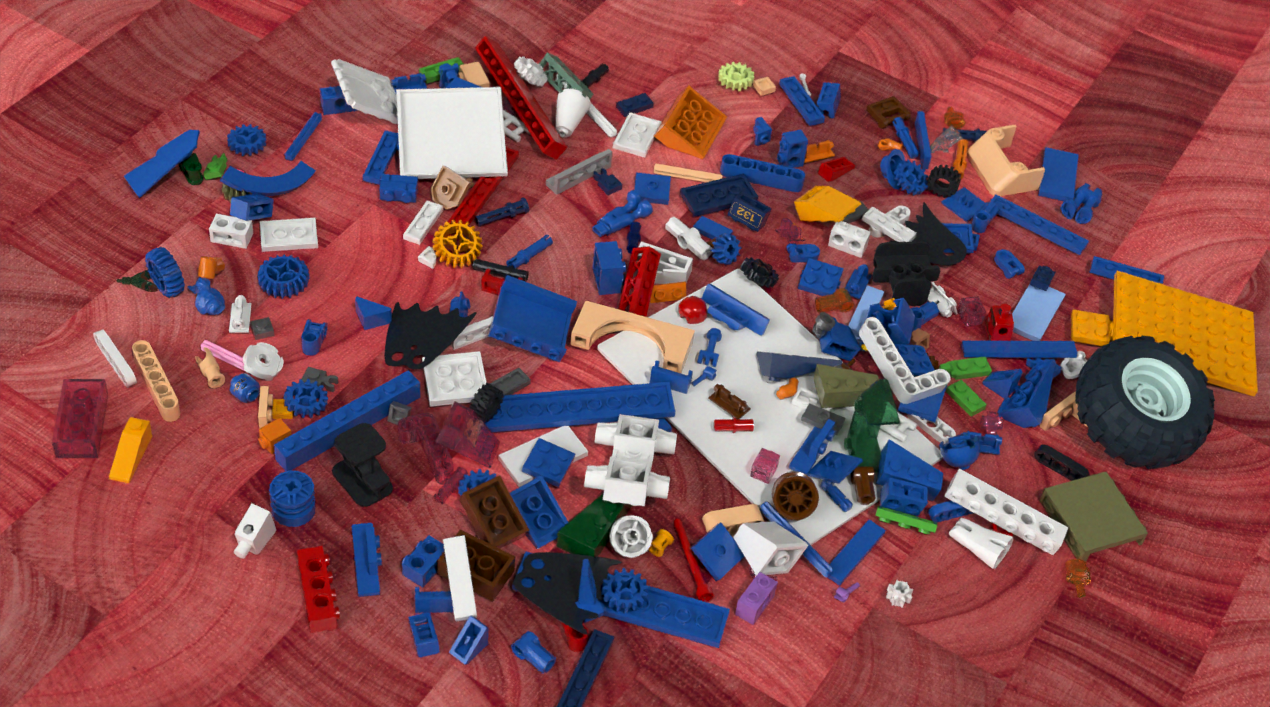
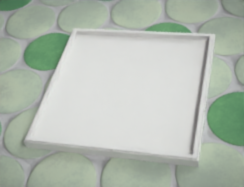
[396,87,508,179]

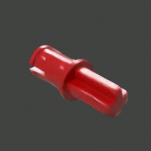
[713,417,754,433]

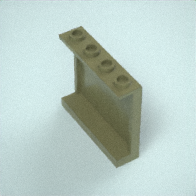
[1040,471,1148,563]

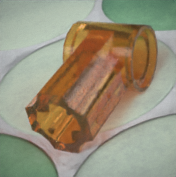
[815,288,855,313]

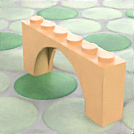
[571,301,695,373]

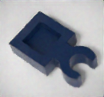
[593,168,623,195]

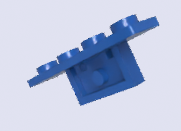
[701,284,770,336]
[789,419,836,475]
[352,523,382,597]

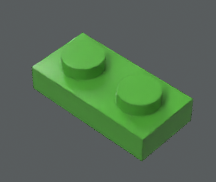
[946,380,987,417]

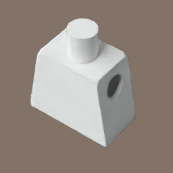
[234,504,276,559]

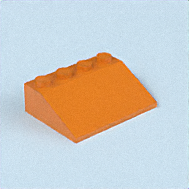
[654,85,727,159]

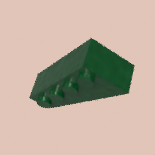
[556,493,632,557]

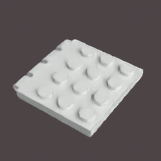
[331,59,398,124]

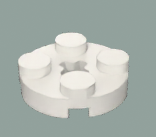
[243,342,284,381]

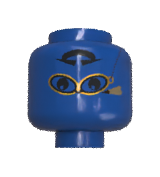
[230,373,260,403]

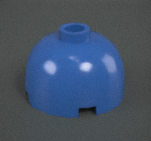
[939,434,980,470]

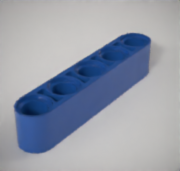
[720,154,805,192]

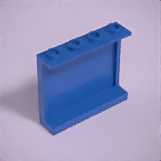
[488,275,577,362]

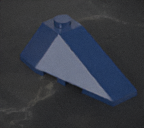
[757,351,842,382]

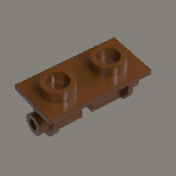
[708,384,751,419]

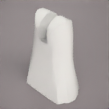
[949,518,1013,569]

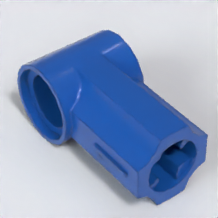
[971,201,999,233]
[911,301,940,332]
[511,631,556,673]

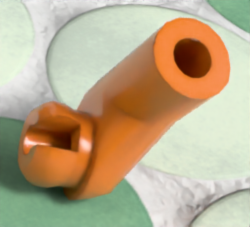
[878,138,903,151]
[776,378,799,400]

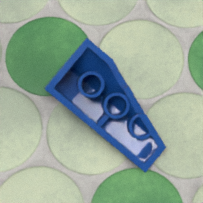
[996,359,1056,428]

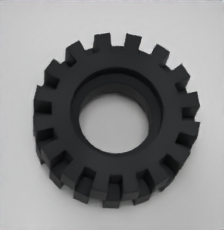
[927,165,961,198]
[469,383,504,422]

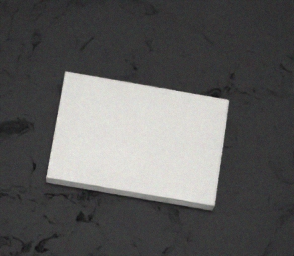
[613,113,662,158]
[260,218,318,252]

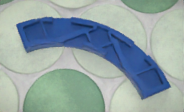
[220,161,316,196]

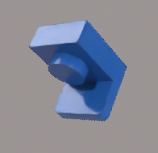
[753,117,772,146]

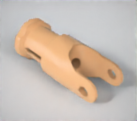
[195,347,225,388]

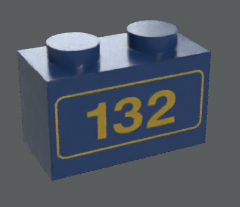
[727,192,772,232]

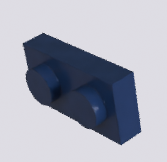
[616,93,654,117]
[1029,265,1056,291]

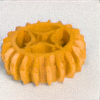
[432,219,483,269]

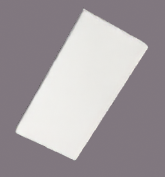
[498,426,588,487]

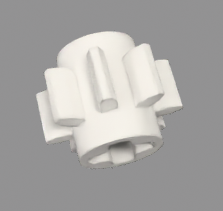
[886,580,913,607]

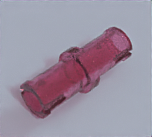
[433,466,468,504]

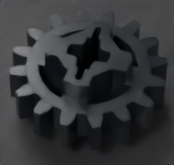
[740,257,779,288]

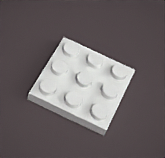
[422,351,486,407]

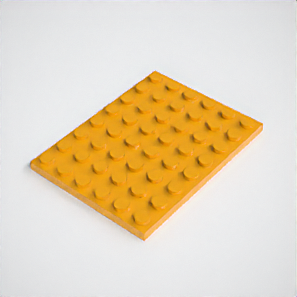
[1113,271,1258,397]

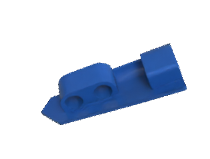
[124,130,200,198]

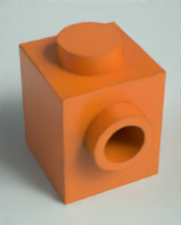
[258,418,292,454]

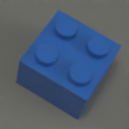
[592,241,626,295]

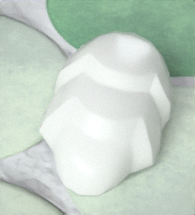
[1061,351,1088,379]

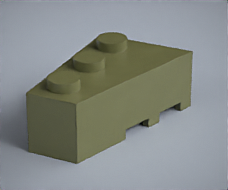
[813,364,882,408]

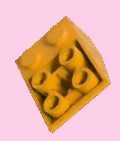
[794,186,861,222]

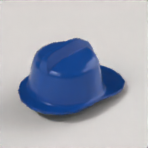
[880,149,905,190]

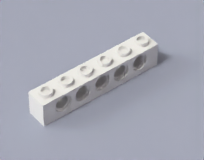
[944,469,1068,555]

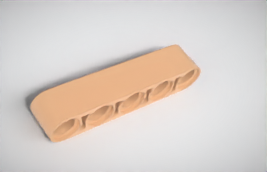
[132,340,180,422]

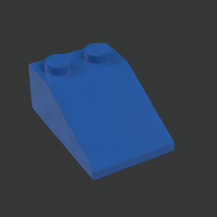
[510,475,569,549]

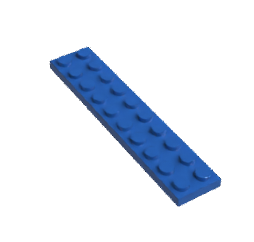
[476,382,675,434]
[512,551,730,648]

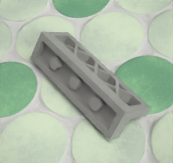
[546,149,612,195]

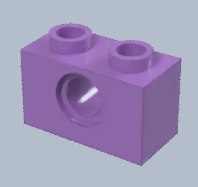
[735,572,778,625]

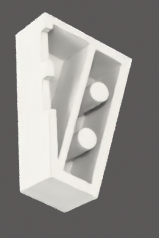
[633,242,693,284]

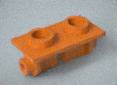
[804,140,835,163]
[650,281,686,303]

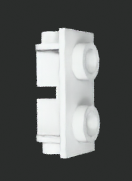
[928,282,957,318]
[229,295,252,333]

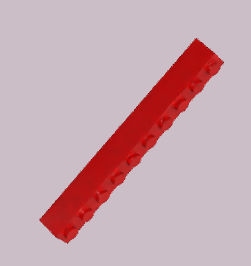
[475,36,568,160]

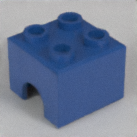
[867,298,915,345]

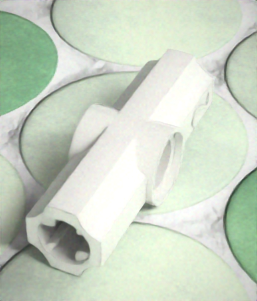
[665,217,713,260]

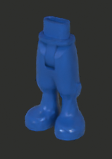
[592,190,653,237]

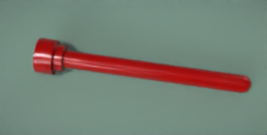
[674,519,714,602]

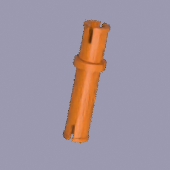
[953,139,969,179]

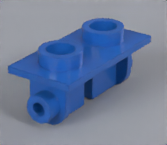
[391,73,427,94]
[843,264,872,300]
[450,291,470,317]
[960,431,1002,455]

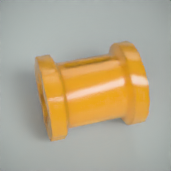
[648,529,674,557]

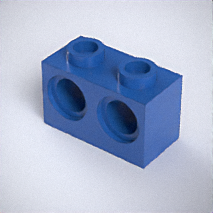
[777,129,808,168]
[880,477,928,516]
[402,535,445,588]

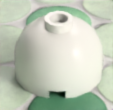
[609,515,653,558]

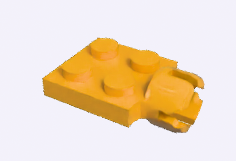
[1071,310,1113,346]

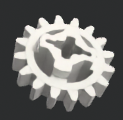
[514,57,548,86]

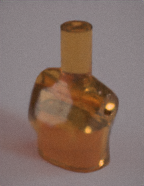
[944,107,966,129]
[1065,559,1091,598]

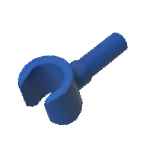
[691,366,717,386]

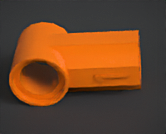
[197,256,225,279]

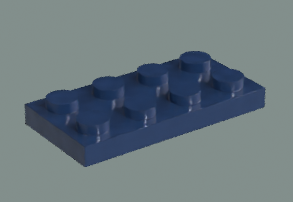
[680,174,758,217]

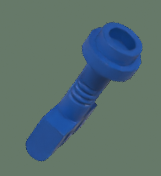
[697,328,722,367]

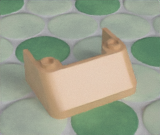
[967,125,1045,196]

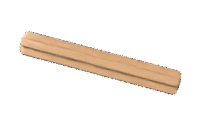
[654,164,722,182]

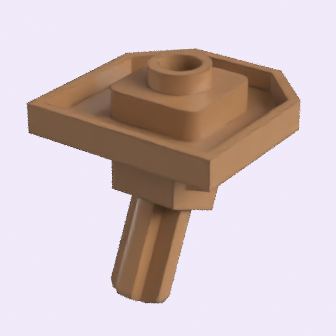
[431,165,474,210]

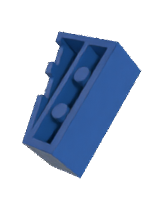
[876,439,944,501]

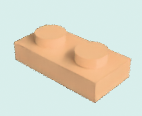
[258,386,273,428]

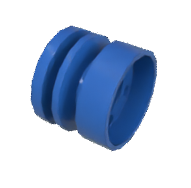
[269,471,316,527]

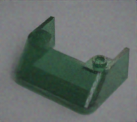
[844,379,900,473]

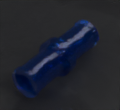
[626,222,641,254]

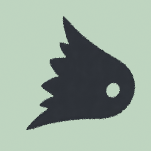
[874,202,967,265]

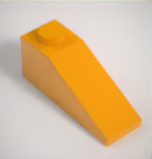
[109,417,152,483]

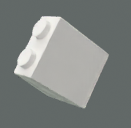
[733,522,808,575]

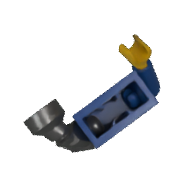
[812,312,868,361]

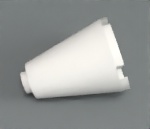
[555,89,591,138]

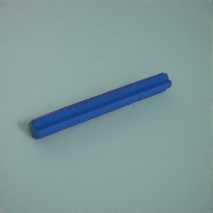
[760,501,834,578]

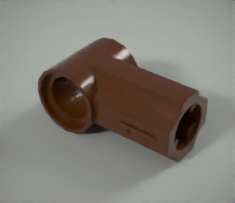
[850,466,876,505]

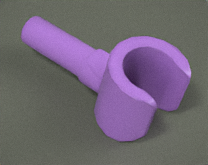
[834,582,860,602]

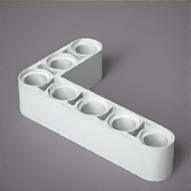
[859,317,950,404]

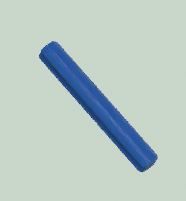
[284,112,322,161]

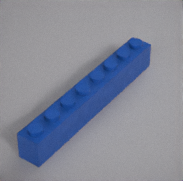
[274,370,420,471]

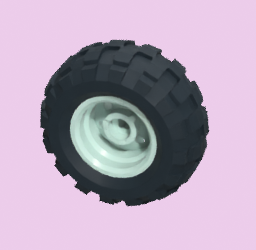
[1075,335,1215,469]

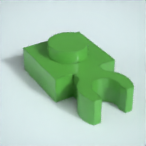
[203,153,228,180]

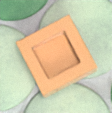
[753,77,776,96]

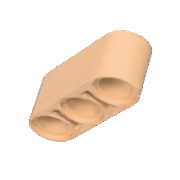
[702,504,764,536]

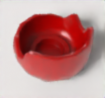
[678,296,707,324]

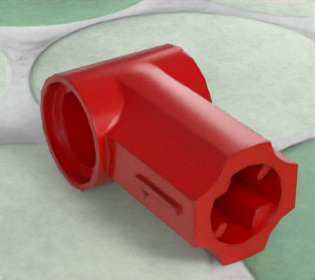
[560,621,588,652]

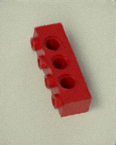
[297,546,340,633]

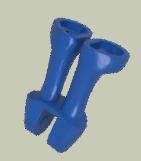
[1061,183,1102,224]

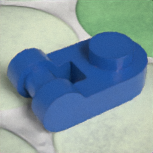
[787,242,820,263]
[994,249,1025,279]

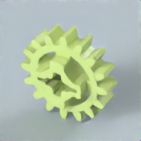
[718,62,754,91]

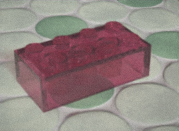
[52,379,108,458]

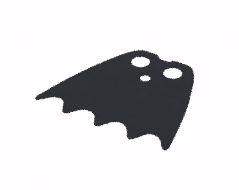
[384,302,477,369]
[513,552,622,635]

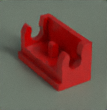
[481,268,523,296]

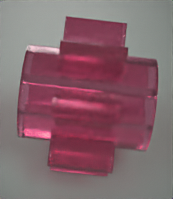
[980,411,1003,435]

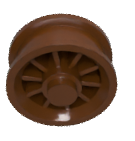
[772,471,819,520]

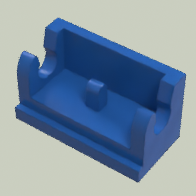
[817,82,841,119]
[650,360,693,394]
[415,587,454,613]

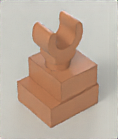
[908,328,930,350]

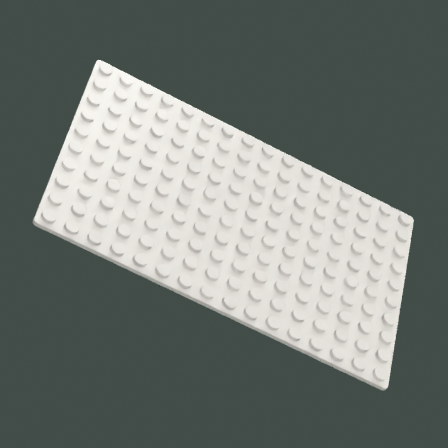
[597,269,943,545]

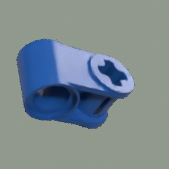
[301,319,328,356]

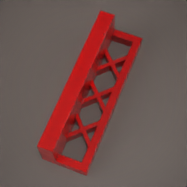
[618,246,661,317]

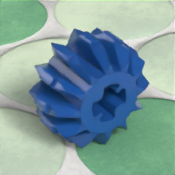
[711,233,742,265]

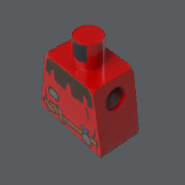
[985,303,1014,341]

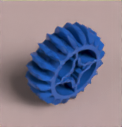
[145,247,185,298]
[257,254,310,299]

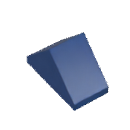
[355,296,392,330]
[982,369,1023,399]
[449,615,489,665]

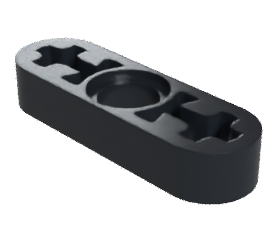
[1034,444,1090,481]

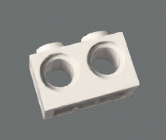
[209,214,253,249]
[828,221,871,258]

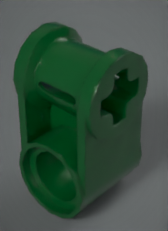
[179,153,204,185]

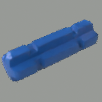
[821,480,853,512]

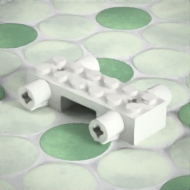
[584,414,677,506]

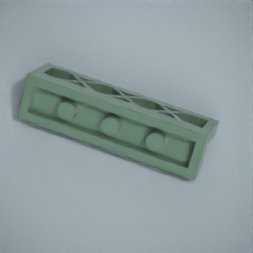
[539,52,593,99]

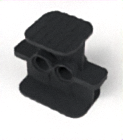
[872,241,940,306]
[332,423,393,507]

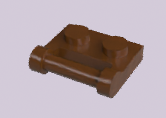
[866,96,911,129]

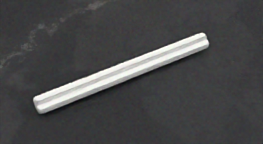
[556,74,617,138]

